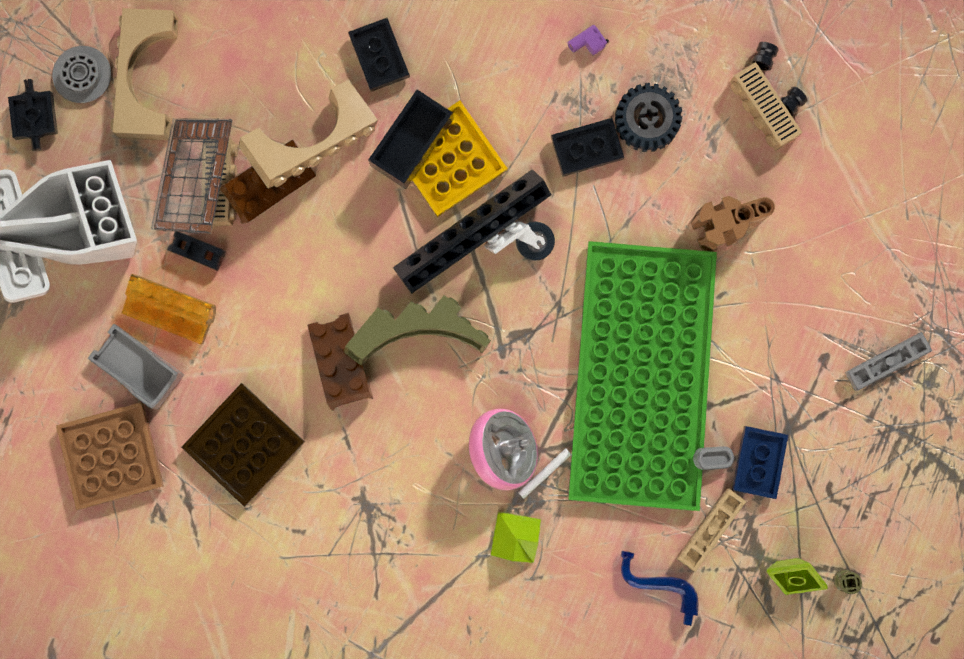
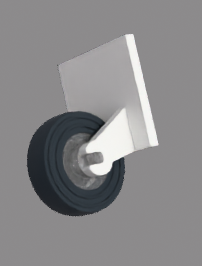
[484,221,555,261]

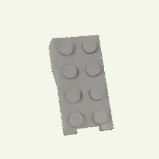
[87,324,184,409]

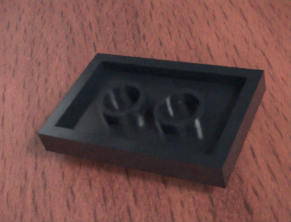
[348,18,410,92]
[551,118,624,177]

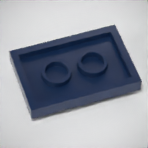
[732,426,788,499]

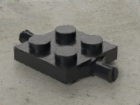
[8,79,58,151]

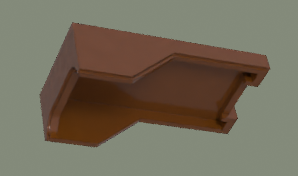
[218,140,316,224]
[307,313,373,411]

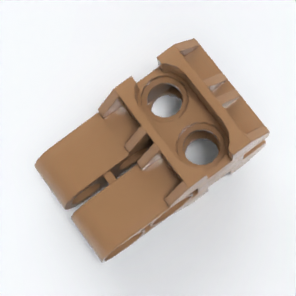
[691,196,775,252]

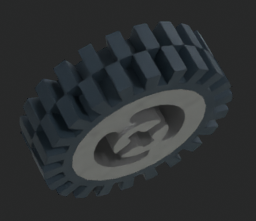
[615,83,683,152]

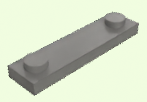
[845,332,932,391]

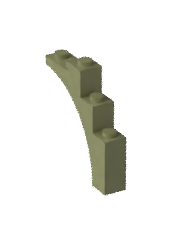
[344,295,491,366]

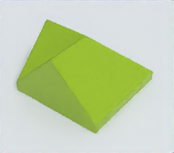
[491,512,541,563]
[767,558,828,595]

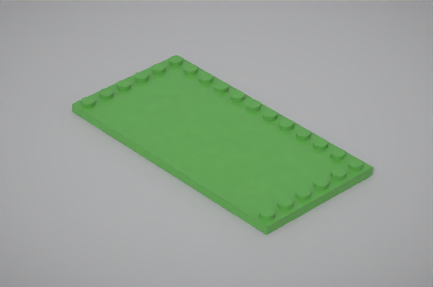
[568,241,717,511]

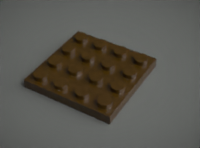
[181,383,306,507]

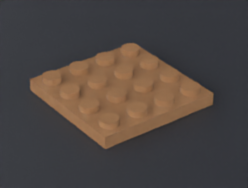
[56,402,164,510]

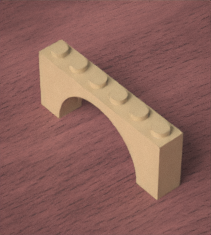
[110,8,179,140]
[239,80,378,189]

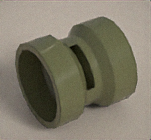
[834,570,862,594]

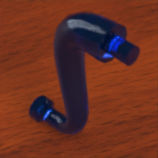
[621,551,699,626]

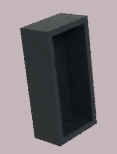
[368,89,454,189]

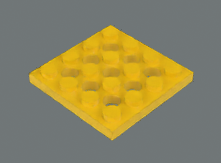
[412,100,508,218]

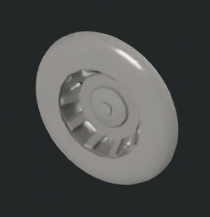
[52,46,111,103]

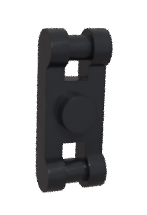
[167,231,226,271]

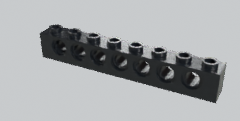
[393,169,552,294]

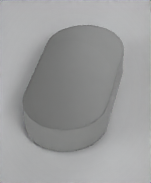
[693,446,734,470]

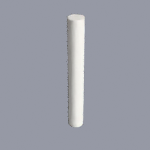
[518,448,572,499]

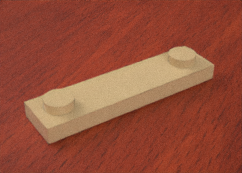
[676,488,746,573]

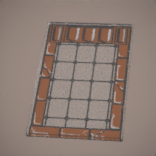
[151,118,233,234]

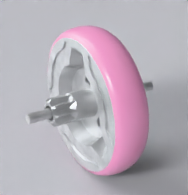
[469,409,538,490]

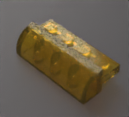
[121,274,216,344]

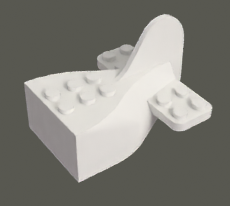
[0,160,137,303]

